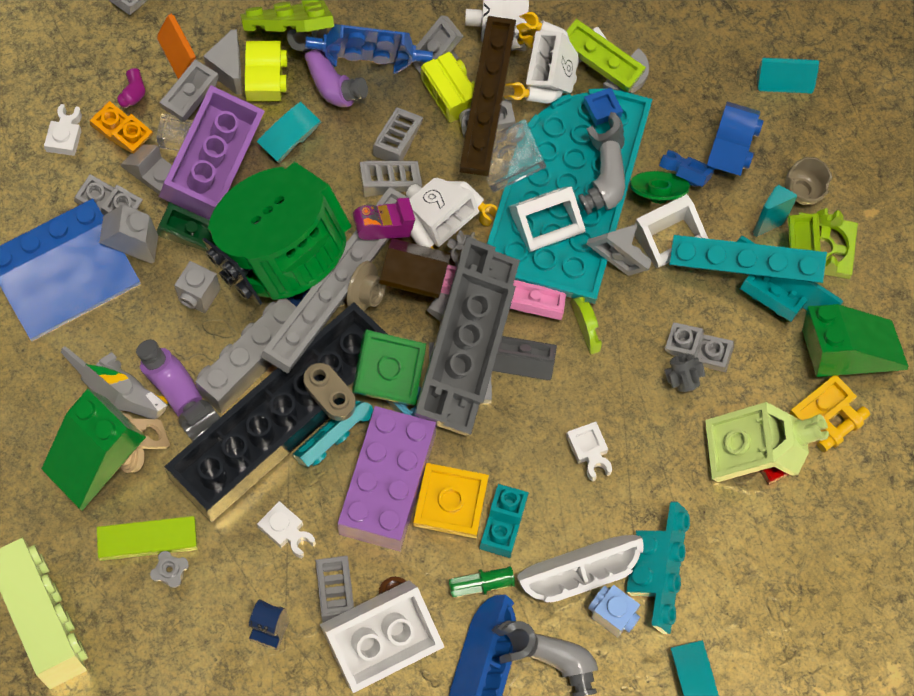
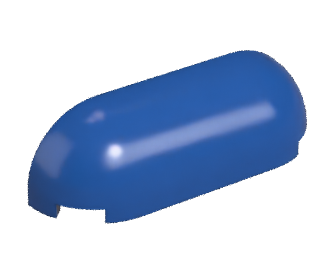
[449,595,516,696]

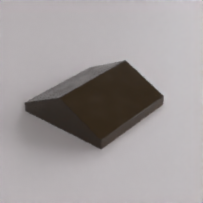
[379,238,451,299]

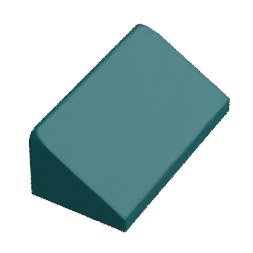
[757,58,819,94]
[753,185,797,237]

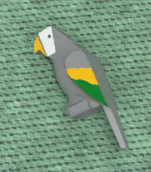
[61,346,168,419]

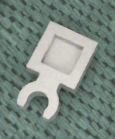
[44,104,82,156]
[566,422,612,482]
[257,501,316,559]

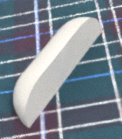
[517,535,643,602]

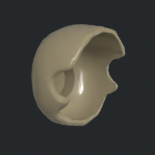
[785,157,832,205]

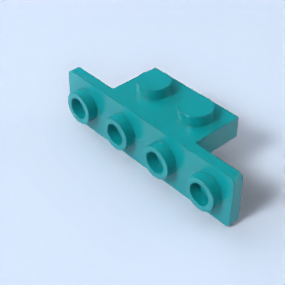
[737,236,843,322]
[626,501,690,634]

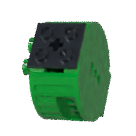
[202,161,352,305]

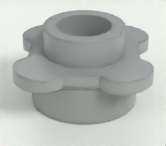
[150,551,189,588]

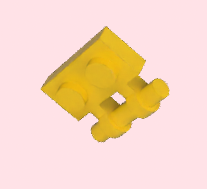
[789,375,870,453]

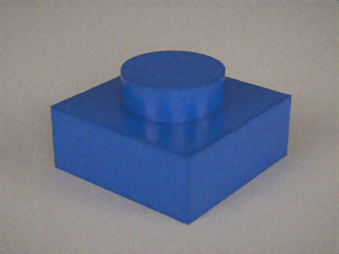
[583,88,623,126]

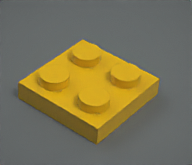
[413,463,489,539]

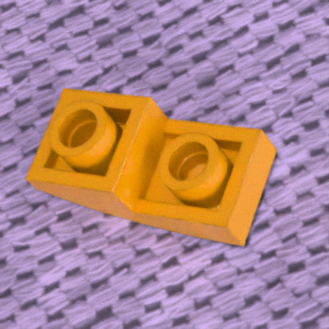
[90,101,153,154]

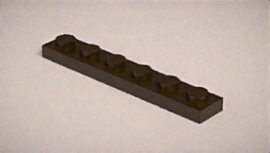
[459,16,516,177]

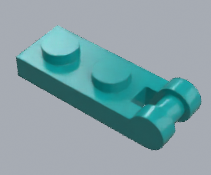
[292,400,374,467]

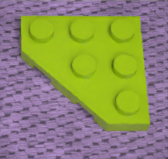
[240,0,334,32]

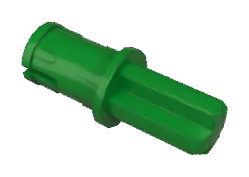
[449,566,515,598]

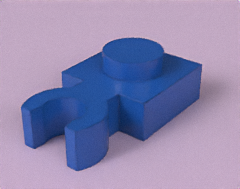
[659,150,715,187]

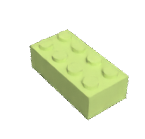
[0,537,88,689]

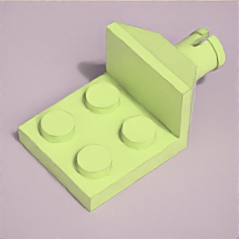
[705,402,829,482]

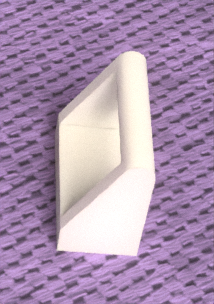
[509,187,585,252]
[634,194,708,268]

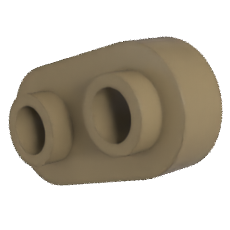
[304,363,356,421]

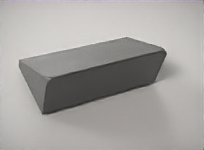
[492,336,557,380]

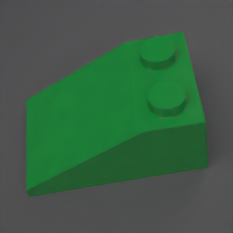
[802,304,909,377]
[41,388,146,510]

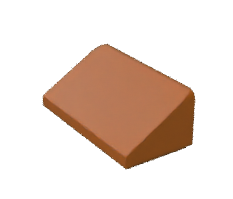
[157,14,196,79]

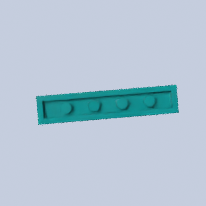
[670,235,827,283]

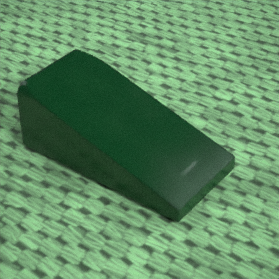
[157,202,216,252]

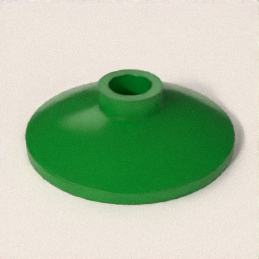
[630,171,690,204]

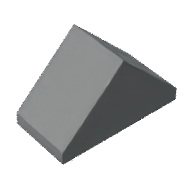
[203,29,242,94]

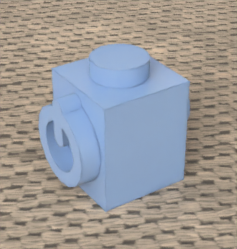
[588,585,640,638]

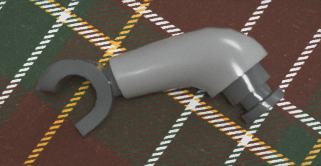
[578,112,625,215]
[492,621,598,696]

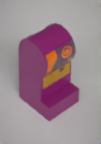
[353,197,415,240]

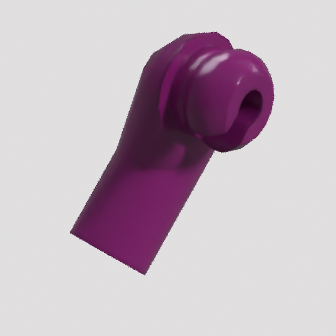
[117,68,146,108]

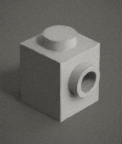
[174,261,221,313]

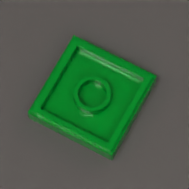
[352,330,427,406]

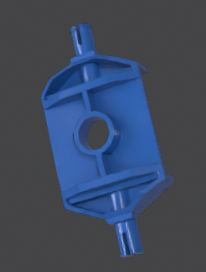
[305,24,433,74]

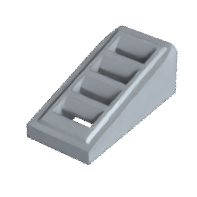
[373,107,423,161]
[359,161,422,197]
[315,555,354,623]

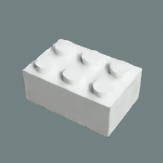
[319,580,444,693]

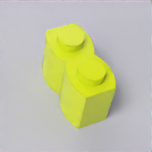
[245,41,288,101]

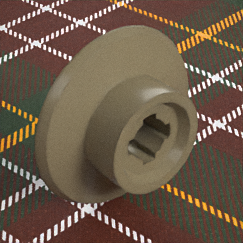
[347,261,386,311]

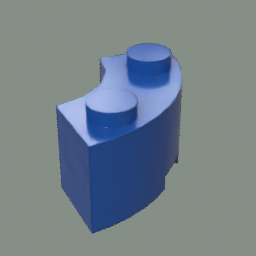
[706,101,764,176]

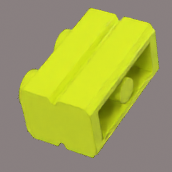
[421,52,475,123]

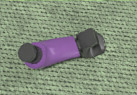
[287,28,368,107]
[136,339,220,442]

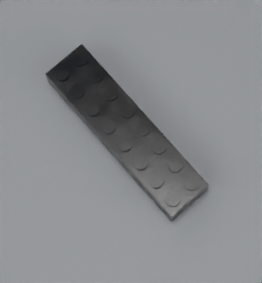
[164,302,387,523]

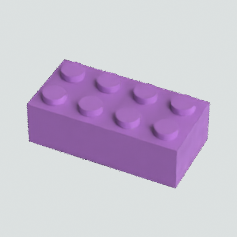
[159,85,265,220]
[338,406,436,552]

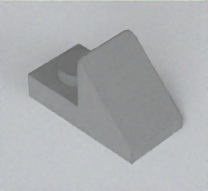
[412,15,464,74]
[159,59,219,123]
[121,144,172,194]
[587,224,652,276]

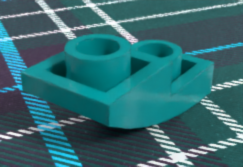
[257,101,322,163]
[479,484,529,558]
[671,640,719,696]

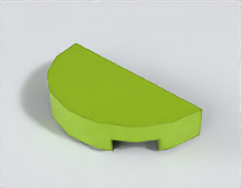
[570,297,602,355]

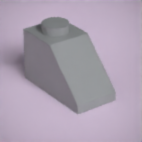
[99,204,158,264]

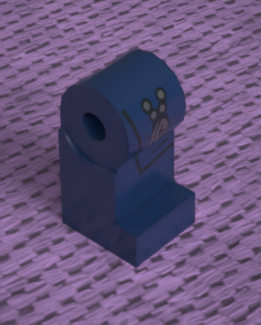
[249,599,290,651]

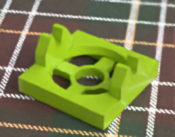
[798,208,858,279]

